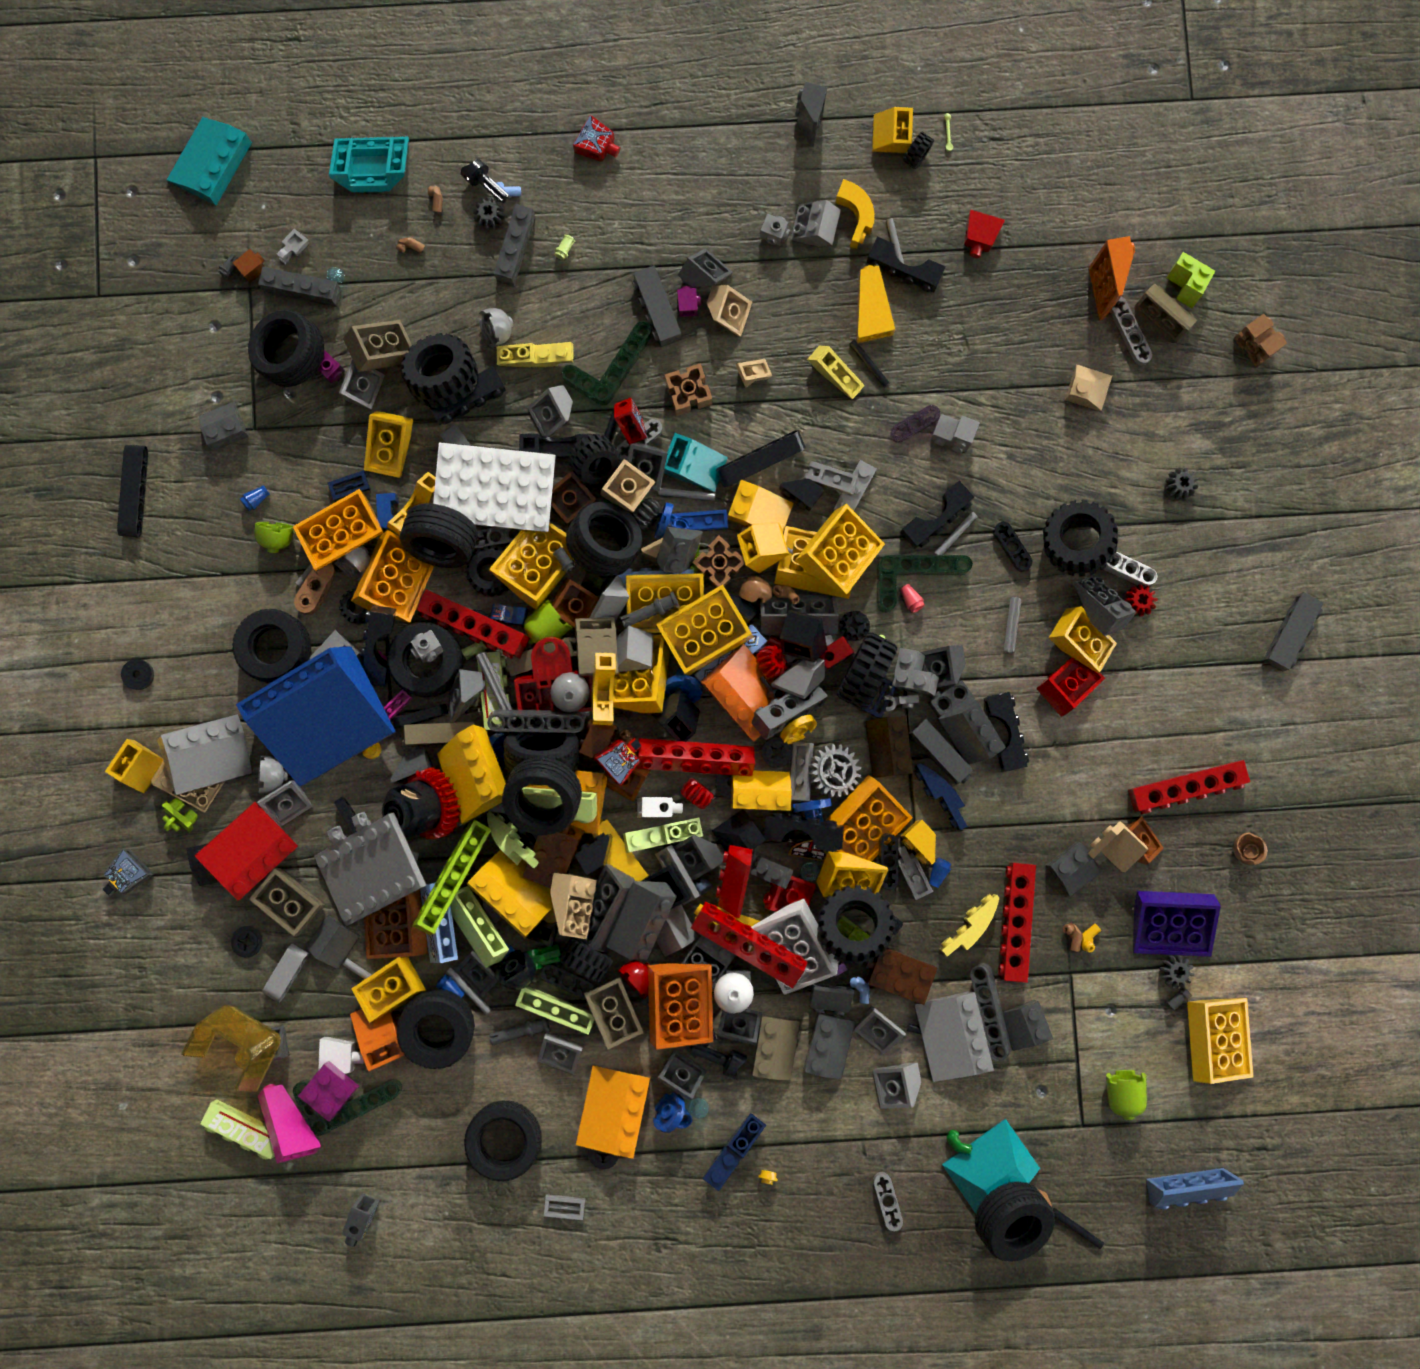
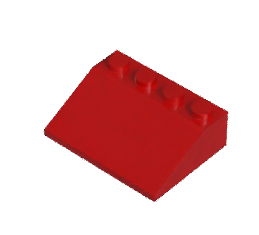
[194,802,298,901]

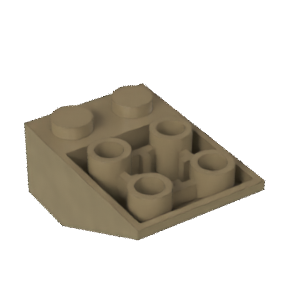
[575,618,618,676]

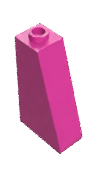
[258,1084,321,1164]

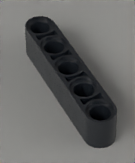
[716,430,806,487]
[117,445,148,537]

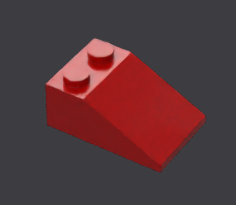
[1036,657,1105,717]

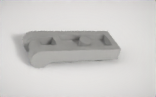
[803,461,859,495]

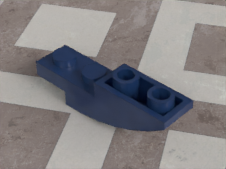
[914,763,968,830]
[702,1113,766,1191]

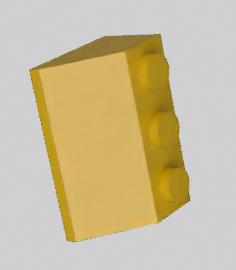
[730,770,792,811]

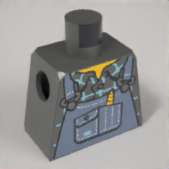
[103,849,154,896]
[342,1193,380,1247]

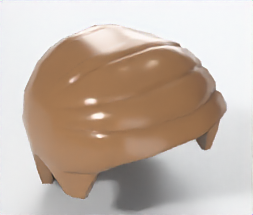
[739,576,772,603]
[1233,833,1268,865]

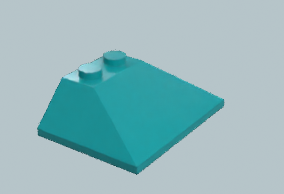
[329,137,409,193]
[942,1119,1040,1213]

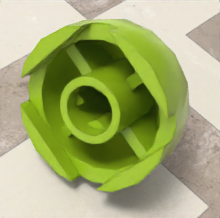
[254,522,294,553]

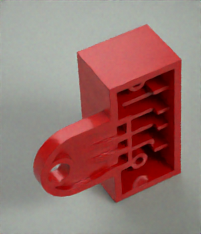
[514,637,593,719]

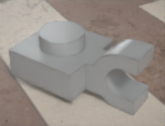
[277,229,309,264]
[883,695,919,712]

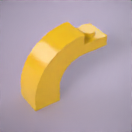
[835,179,875,249]
[387,472,436,536]
[592,653,616,725]

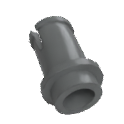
[218,253,238,278]
[553,547,576,573]
[1166,988,1192,1011]

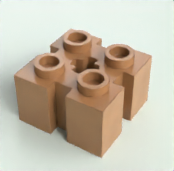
[1234,314,1287,367]
[664,363,712,416]
[692,535,746,588]

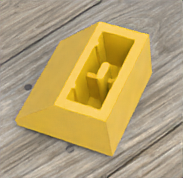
[872,107,913,153]
[737,523,789,573]
[105,739,164,793]
[901,820,936,865]

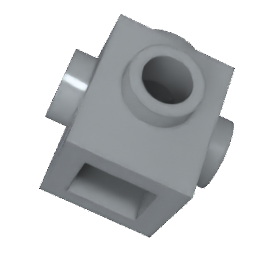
[760,214,790,246]
[410,630,443,663]

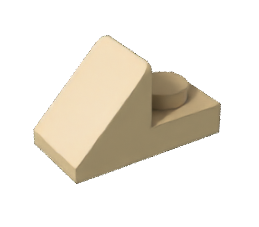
[736,359,772,388]

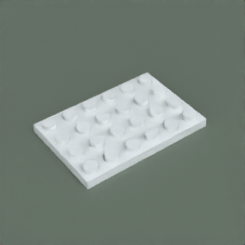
[433,443,556,532]

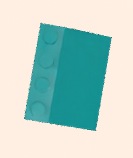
[167,117,252,206]

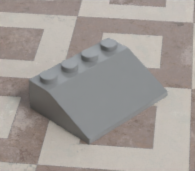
[157,714,252,796]
[914,991,994,1082]

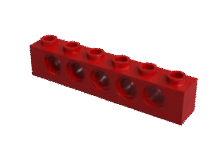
[416,589,530,659]
[637,738,755,776]
[1128,760,1250,814]
[998,862,1036,983]
[691,902,808,989]

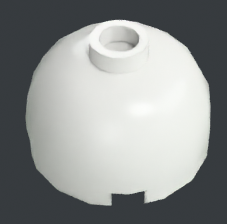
[714,973,754,1013]

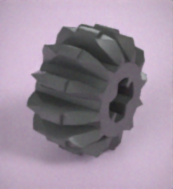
[473,197,505,231]
[1165,468,1198,500]
[632,497,663,530]
[1160,955,1194,989]

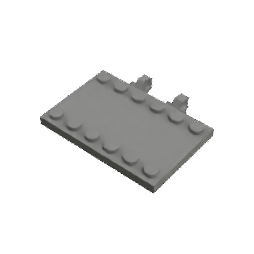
[314,812,426,927]

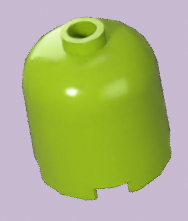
[524,599,573,645]
[1106,1070,1147,1120]

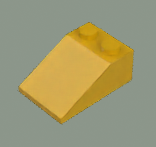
[364,411,413,478]
[728,480,794,532]
[1049,606,1117,673]
[816,851,888,897]
[351,957,426,1023]

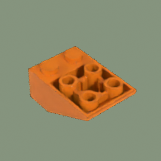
[350,1009,404,1071]

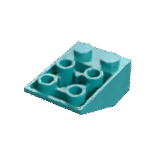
[663,433,728,493]

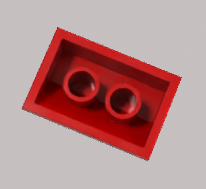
[716,845,753,919]

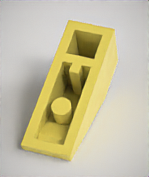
[807,345,865,399]

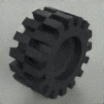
[903,132,935,169]
[339,588,370,625]

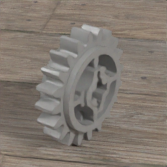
[809,744,861,798]

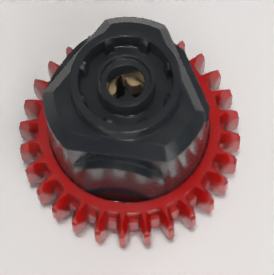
[382,767,461,840]

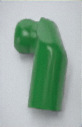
[946,1130,973,1155]

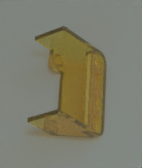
[181,1005,281,1092]

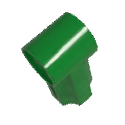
[526,944,561,969]

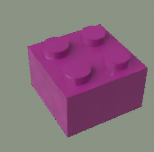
[298,1061,359,1122]

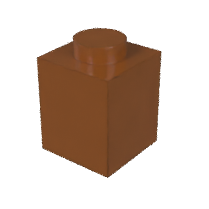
[233,249,265,283]

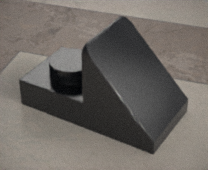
[526,922,558,947]

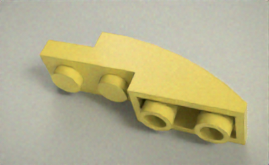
[497,342,573,367]
[939,894,999,956]

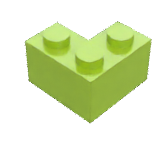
[1166,252,1215,308]

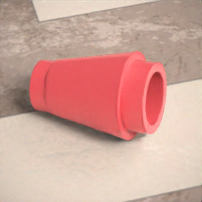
[900,584,925,613]

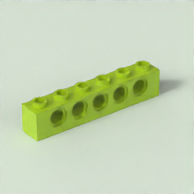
[412,820,491,935]

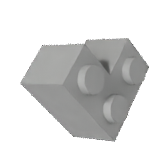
[931,414,980,453]
[892,648,939,696]

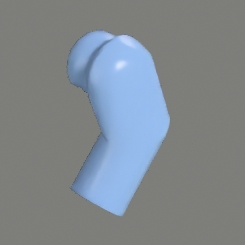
[496,182,521,197]
[850,977,870,1004]

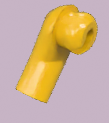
[1081,924,1101,953]

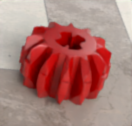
[1124,584,1158,617]
[756,645,788,678]
[680,778,714,809]

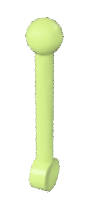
[944,113,953,152]

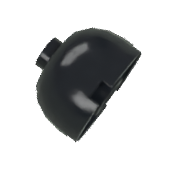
[495,950,536,990]

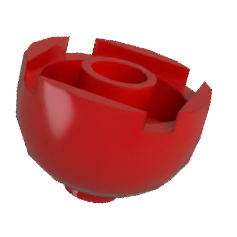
[618,960,650,1000]

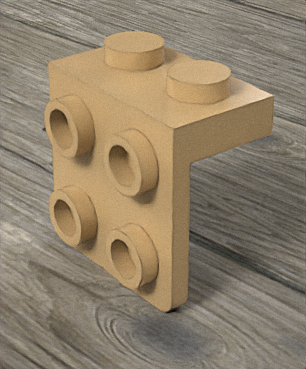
[1088,821,1148,872]

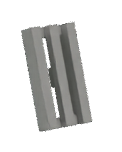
[544,1194,586,1220]

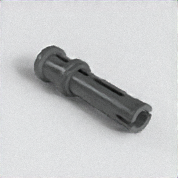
[621,592,680,628]
[489,1016,550,1046]

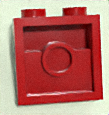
[763,876,816,912]

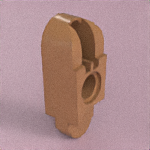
[294,563,336,614]

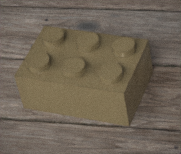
[343,320,412,372]
[249,868,325,936]

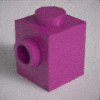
[677,286,701,317]
[317,350,345,384]

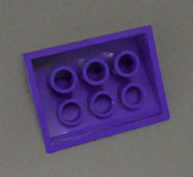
[1133,891,1221,957]

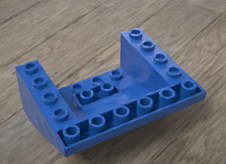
[236,646,396,787]

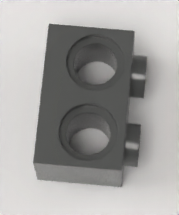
[928,680,975,718]

